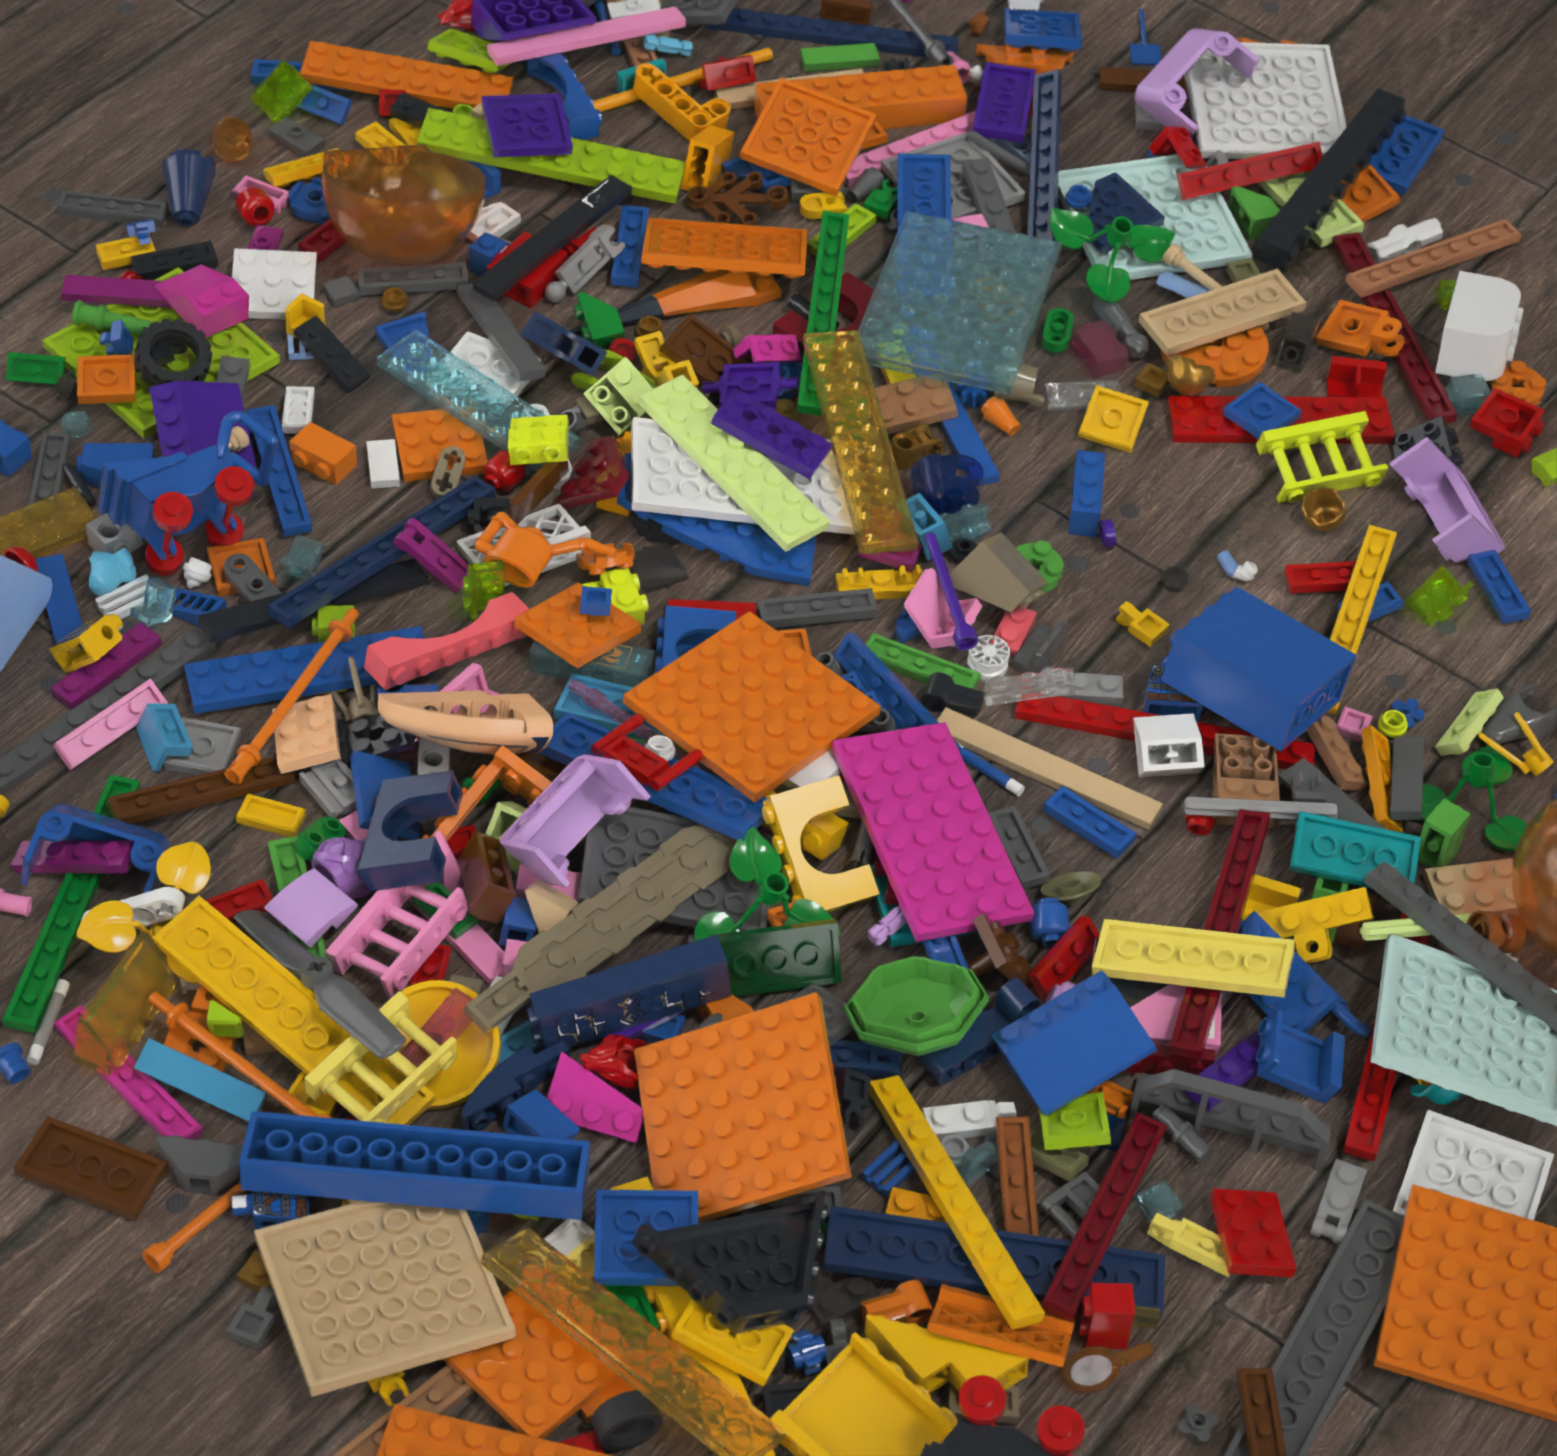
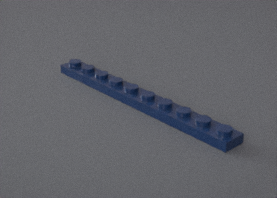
[706,8,959,58]
[1027,69,1062,271]
[267,476,496,628]

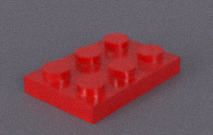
[1210,1188,1297,1278]

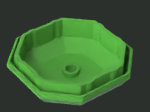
[844,956,989,1056]

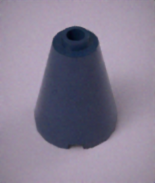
[162,149,216,227]

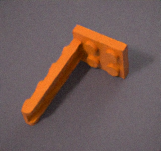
[422,745,552,841]

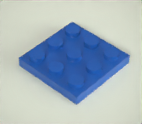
[1003,8,1082,51]
[594,1189,698,1286]

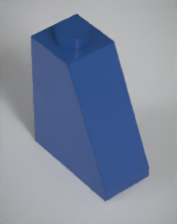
[77,443,155,489]

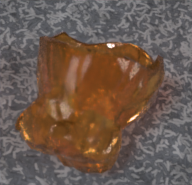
[212,116,252,163]

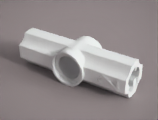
[1367,218,1443,264]

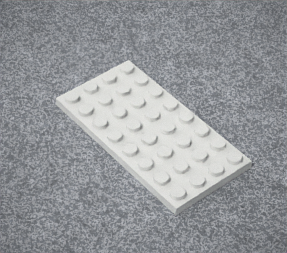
[631,417,862,535]

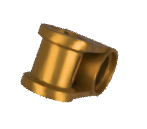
[889,424,945,470]

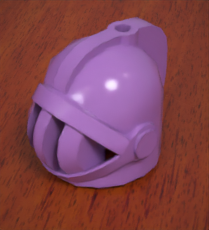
[311,837,373,899]

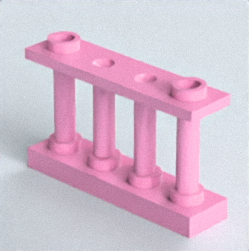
[325,885,468,999]

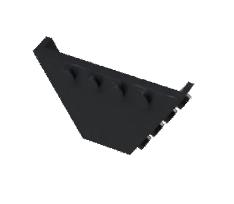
[631,1190,828,1334]

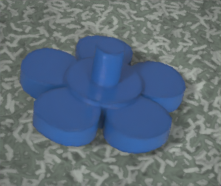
[1392,698,1424,729]

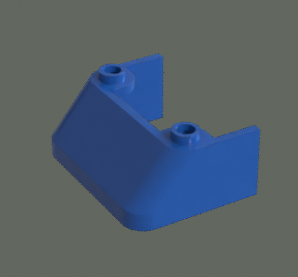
[21,803,170,911]

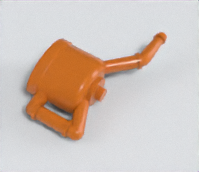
[475,512,618,588]

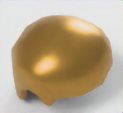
[1301,487,1347,532]

